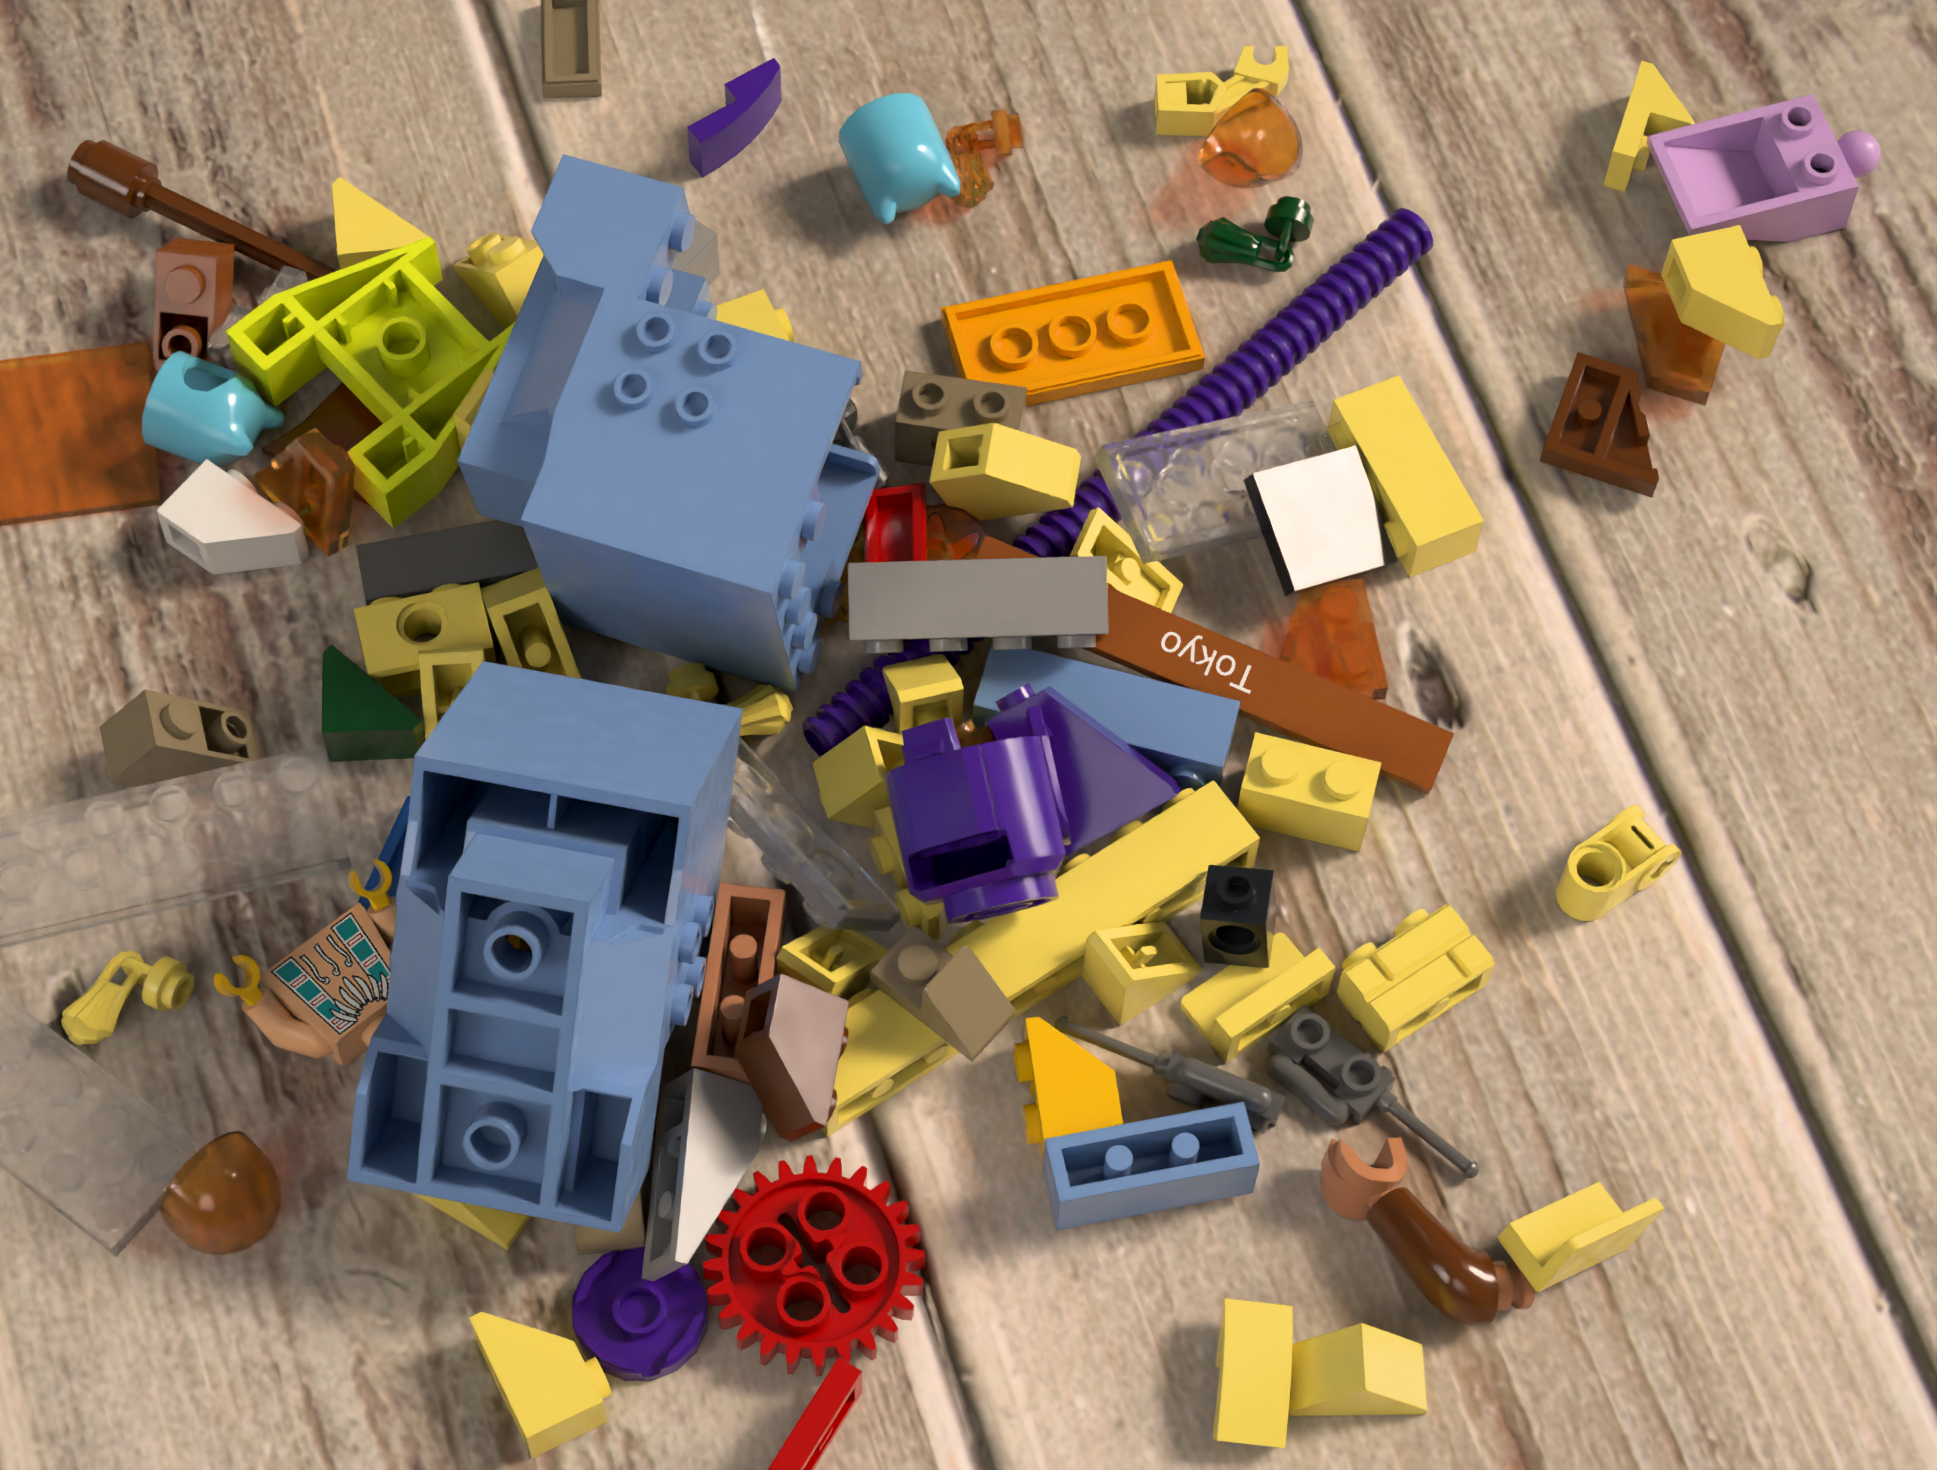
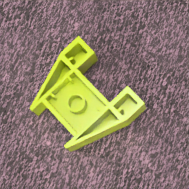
[225,236,515,529]

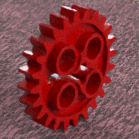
[703,1155,925,1377]

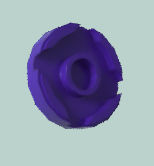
[572,1247,708,1381]

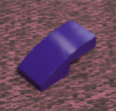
[687,58,782,178]

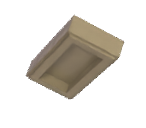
[541,0,602,99]

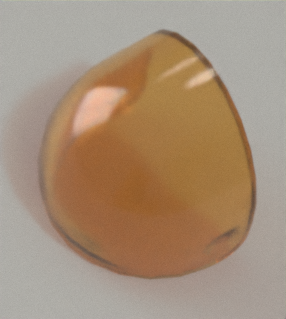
[1197,88,1303,189]
[160,1131,282,1255]

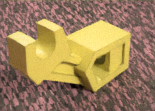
[1154,46,1289,137]

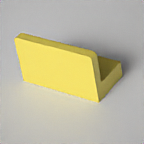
[1180,932,1336,1064]
[1497,1182,1664,1293]

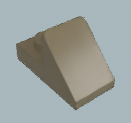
[870,925,1016,1062]

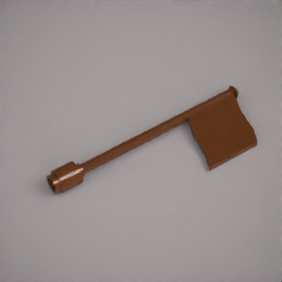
[67,140,383,507]

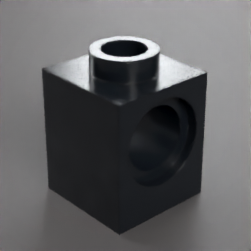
[1200,865,1277,968]

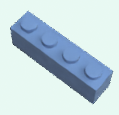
[972,642,1241,791]

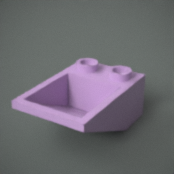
[1646,94,1881,242]

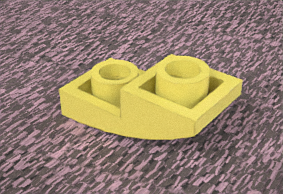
[1212,1298,1293,1448]

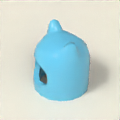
[838,93,961,225]
[142,351,285,467]

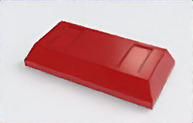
[864,483,927,563]

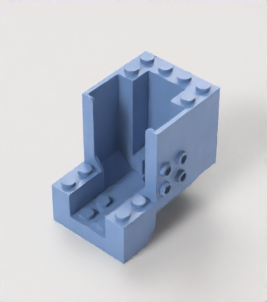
[457,154,880,693]
[347,661,743,1233]

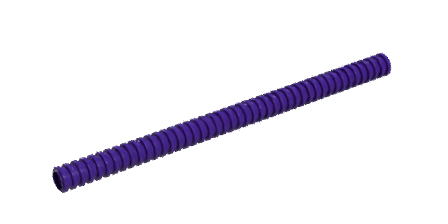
[802,208,1433,757]

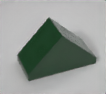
[321,645,426,762]

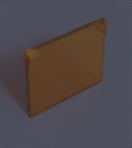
[0,342,162,526]

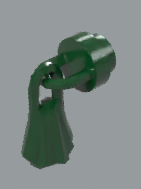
[1196,196,1314,272]

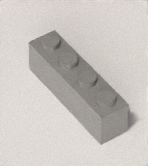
[848,556,1109,653]

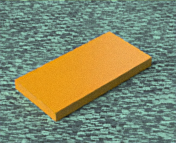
[940,260,1205,407]

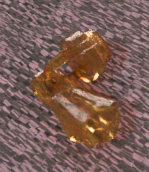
[945,108,1023,208]

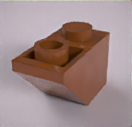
[152,238,235,371]

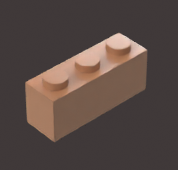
[691,883,787,1084]

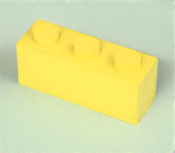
[1324,375,1484,577]

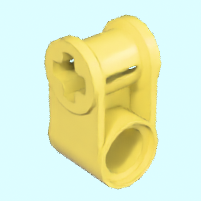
[1555,804,1682,921]

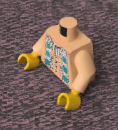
[213,859,397,1065]

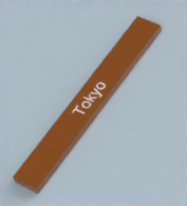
[975,535,1454,795]

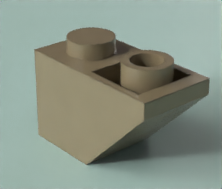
[100,689,260,793]

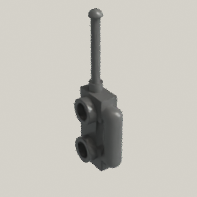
[1266,1005,1479,1179]
[1054,1016,1286,1134]

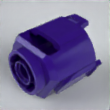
[884,705,1071,924]

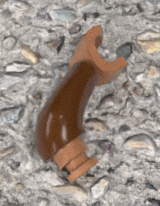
[1320,1137,1535,1325]

